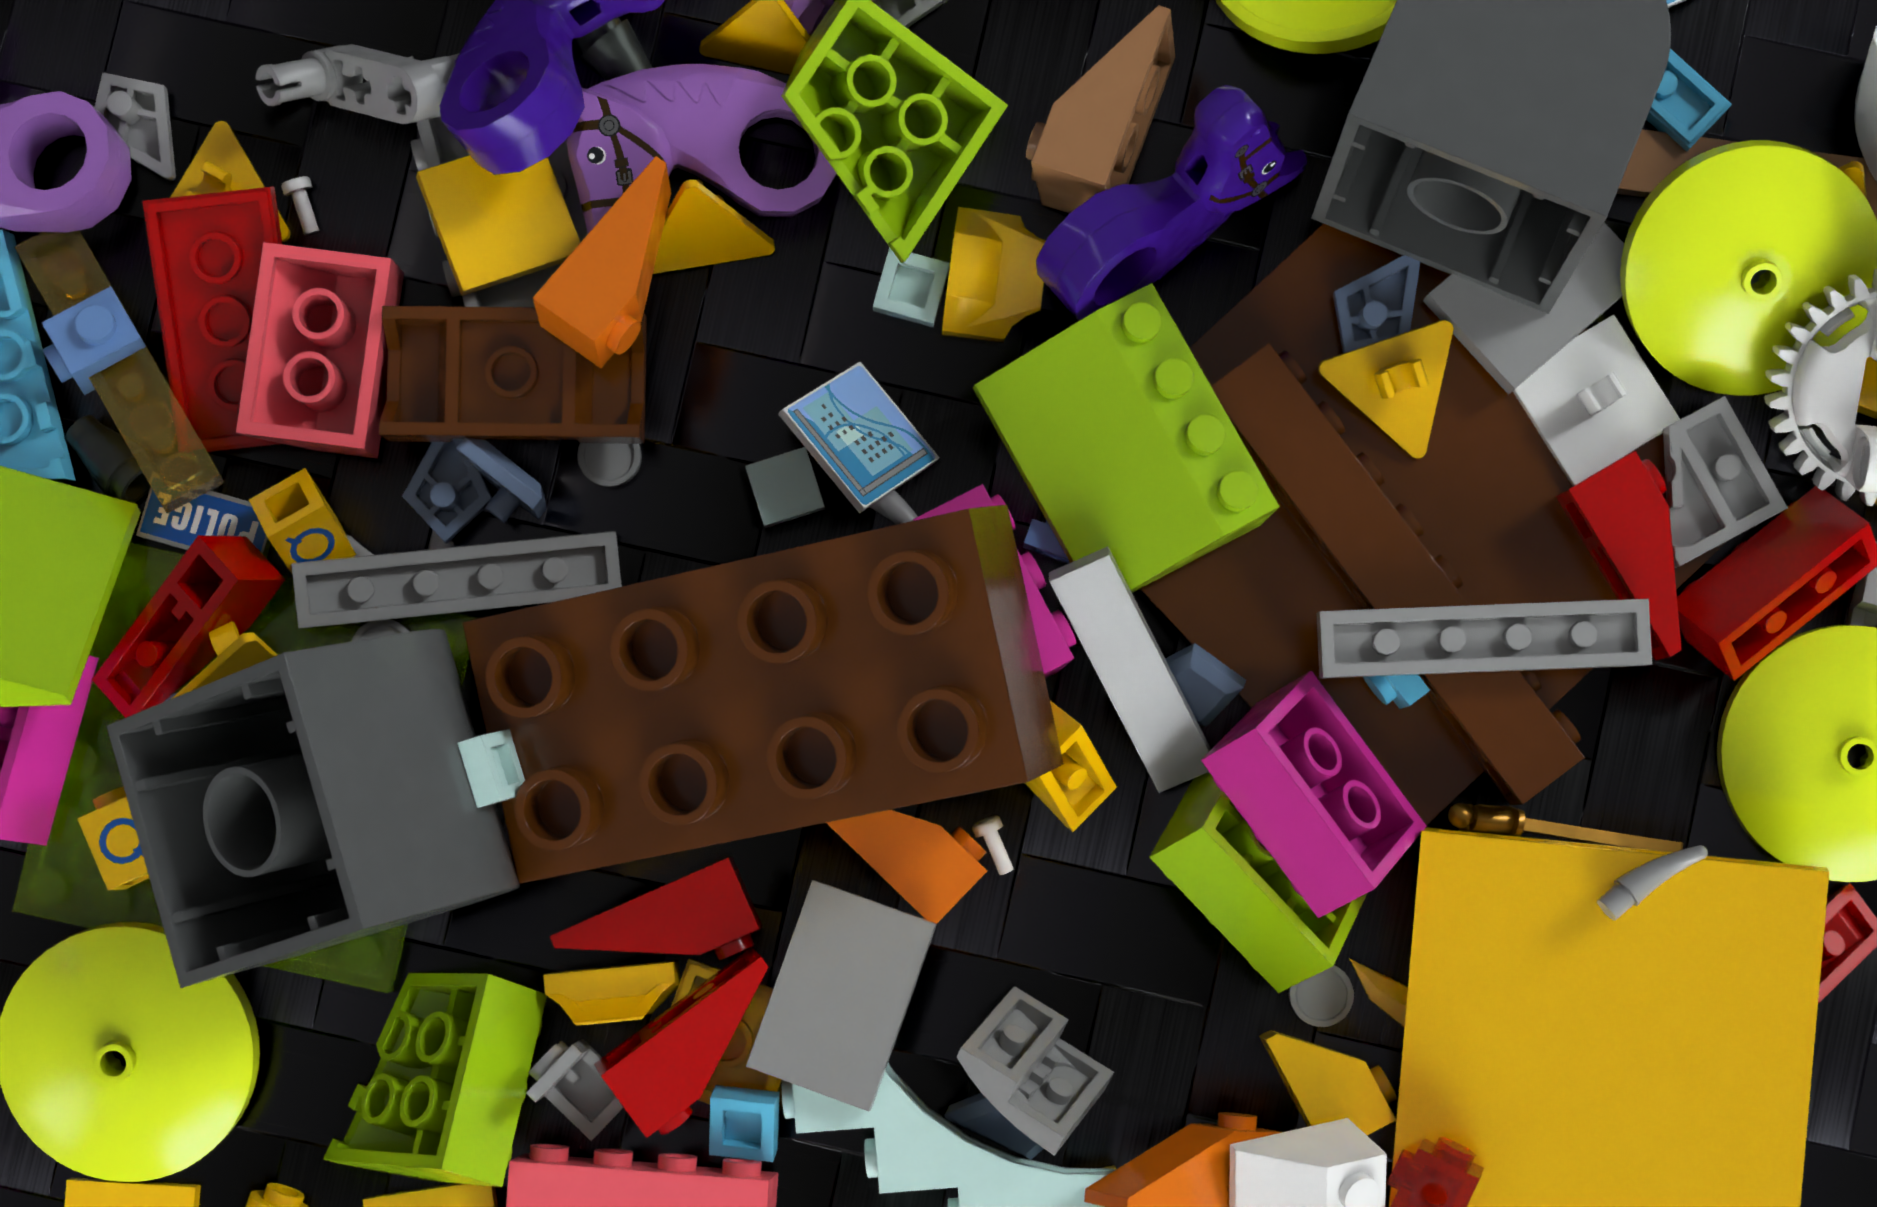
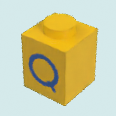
[249,468,357,574]
[77,786,150,891]

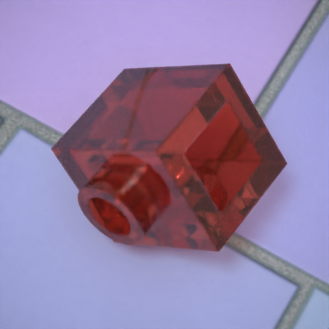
[1387,1137,1484,1207]

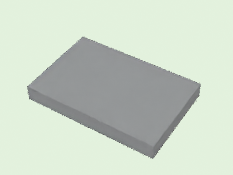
[1423,222,1624,395]
[746,880,937,1112]

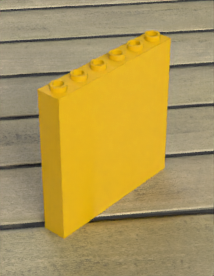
[1389,827,1829,1207]

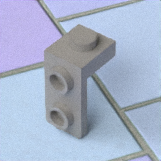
[526,1039,624,1141]

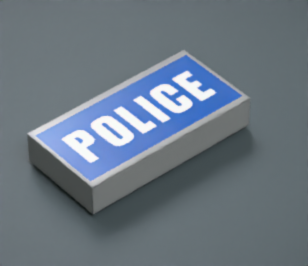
[136,475,271,558]

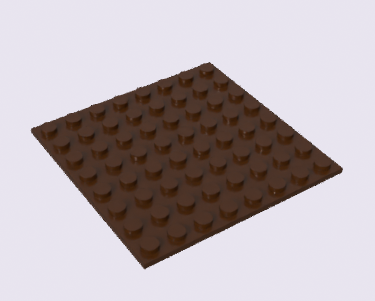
[1139,224,1727,826]

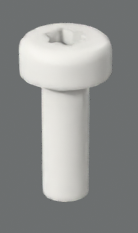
[281,176,319,235]
[972,815,1014,875]

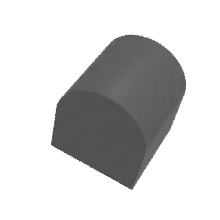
[1311,0,1671,314]
[107,629,520,988]

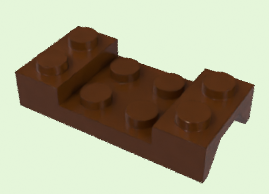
[379,306,647,444]

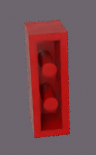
[1677,486,1877,681]

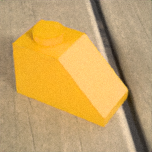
[1025,701,1117,832]
[1259,1030,1397,1136]

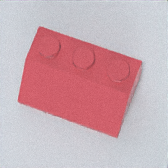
[236,242,404,459]

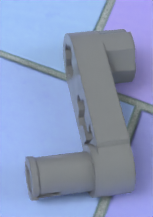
[256,44,455,124]

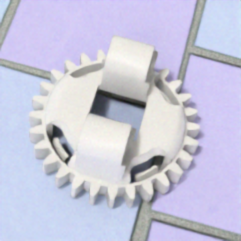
[1764,269,1877,506]

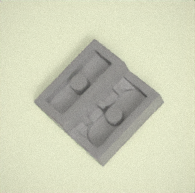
[957,986,1114,1156]

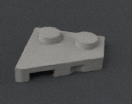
[1663,396,1788,568]

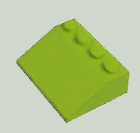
[973,283,1280,592]
[0,466,141,707]

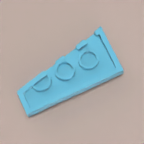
[0,229,76,482]

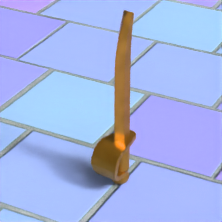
[1448,803,1683,852]

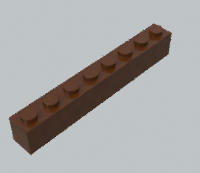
[1211,343,1585,805]

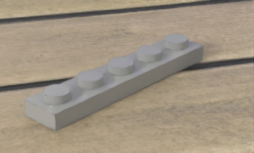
[291,531,622,629]
[1316,599,1652,678]

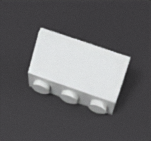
[1229,1118,1387,1207]

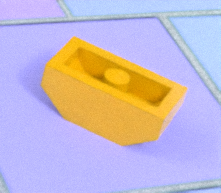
[942,207,1046,343]
[543,960,680,1026]

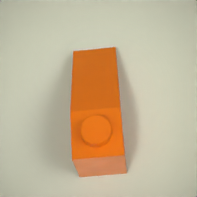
[532,156,671,368]
[826,810,987,923]
[1084,1112,1282,1207]

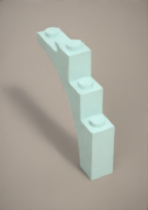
[782,1063,1116,1207]

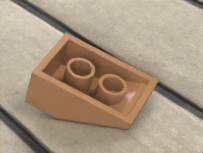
[1026,5,1176,214]

